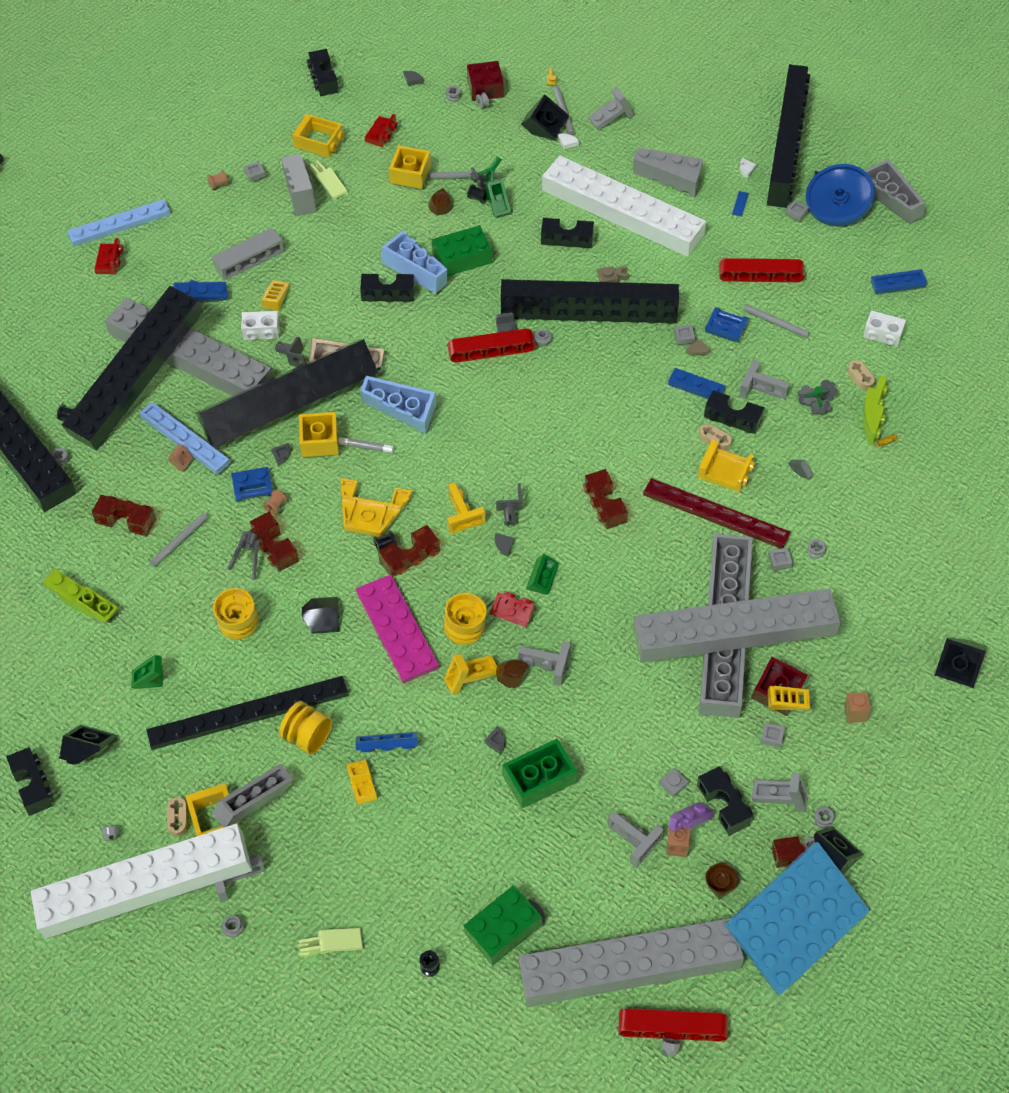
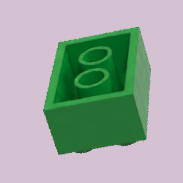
[432,225,493,276]
[502,739,577,808]
[463,885,542,966]

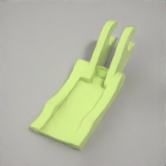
[309,161,348,201]
[298,928,364,957]

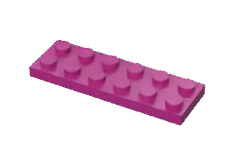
[355,574,439,684]

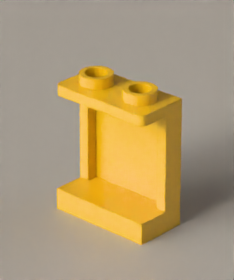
[698,440,756,492]

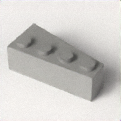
[633,147,703,197]
[281,154,318,216]
[864,159,925,223]

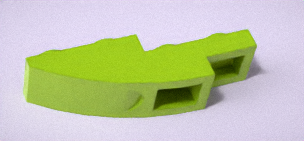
[862,376,889,445]
[43,568,118,623]

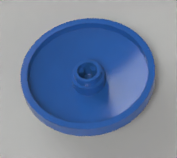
[806,164,875,226]

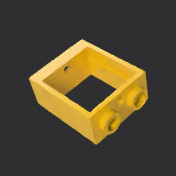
[292,113,344,158]
[185,783,238,836]

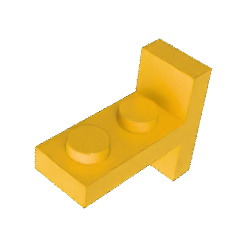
[447,482,486,535]
[444,654,497,695]

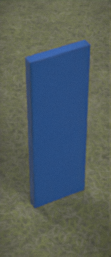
[732,191,749,217]

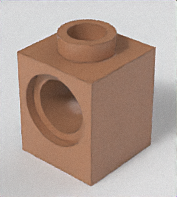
[666,827,691,858]

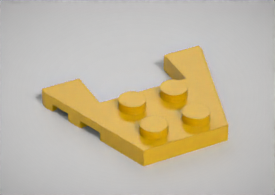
[341,478,412,537]

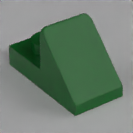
[486,179,511,217]
[131,655,163,689]

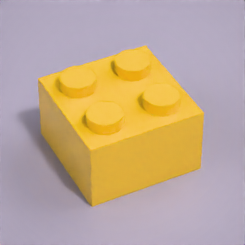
[389,145,431,189]
[299,412,339,457]

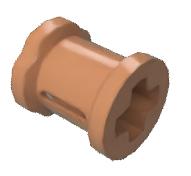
[207,170,228,190]
[263,490,287,515]

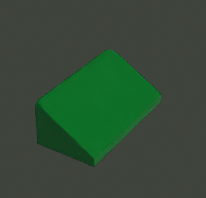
[526,553,559,595]

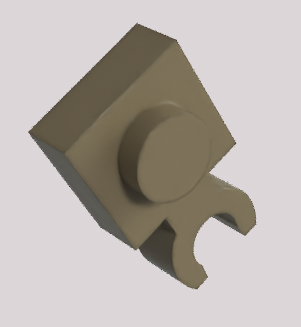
[597,266,629,282]

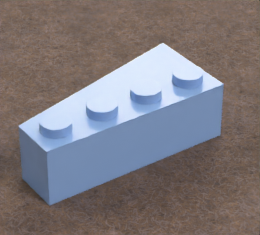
[382,230,447,294]
[360,376,437,434]

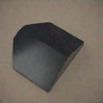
[302,597,339,634]

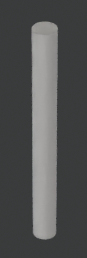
[553,86,575,136]
[430,171,497,179]
[743,304,810,338]
[149,512,209,567]

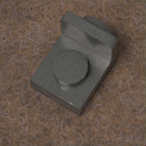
[496,313,516,332]

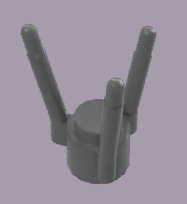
[227,531,260,580]

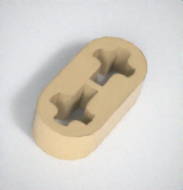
[848,360,875,391]
[699,424,732,451]
[167,797,188,837]

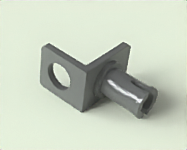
[275,337,307,367]
[496,483,522,526]

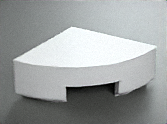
[558,134,579,150]
[740,158,757,179]

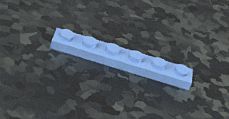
[67,199,170,247]
[139,402,230,475]

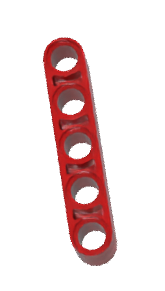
[719,258,805,283]
[447,328,536,363]
[618,1009,728,1042]

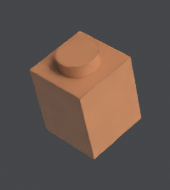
[844,692,871,723]

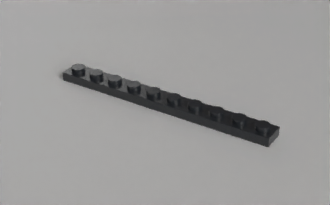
[146,676,348,750]

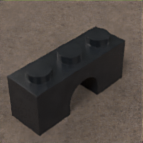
[306,49,339,97]
[541,218,594,249]
[360,274,415,302]
[704,390,765,435]
[6,747,54,816]
[697,766,753,836]

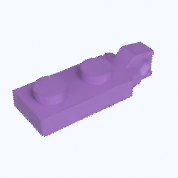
[668,803,714,831]

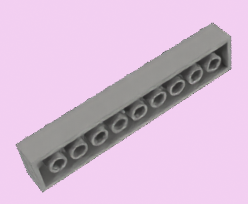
[105,297,273,396]
[699,533,753,718]
[633,589,840,663]
[518,918,744,1007]

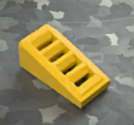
[261,280,290,311]
[768,686,810,710]

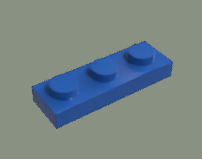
[870,269,927,294]
[173,282,228,301]
[668,368,726,399]
[355,732,418,752]

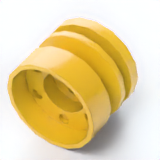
[213,588,259,640]
[443,593,487,645]
[279,701,332,755]

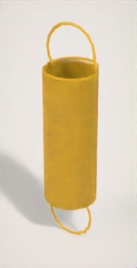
[875,433,900,448]

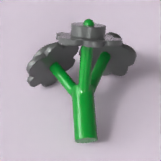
[470,156,502,189]
[798,380,838,415]

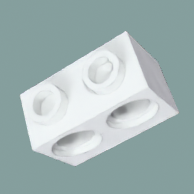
[863,310,906,347]
[241,311,279,340]

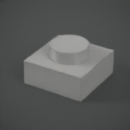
[243,161,266,182]
[785,200,809,222]
[674,325,695,345]
[768,548,792,570]
[760,722,785,748]
[659,768,689,798]

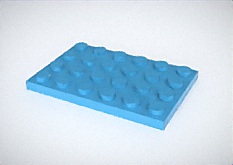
[724,842,870,995]

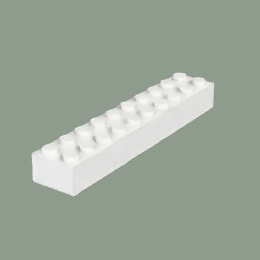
[542,156,706,257]
[31,824,252,939]

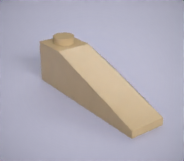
[308,337,384,368]

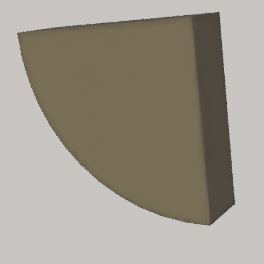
[685,339,711,356]

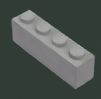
[212,228,284,281]
[212,764,294,827]

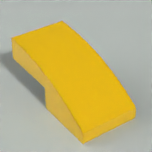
[346,759,377,805]

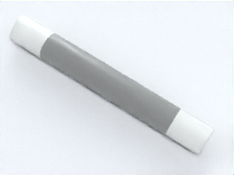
[338,437,394,453]

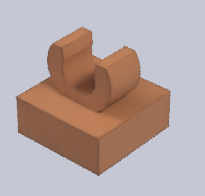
[168,445,193,471]

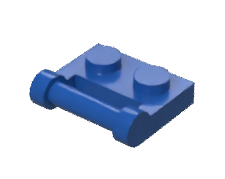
[705,307,749,342]
[231,467,273,502]

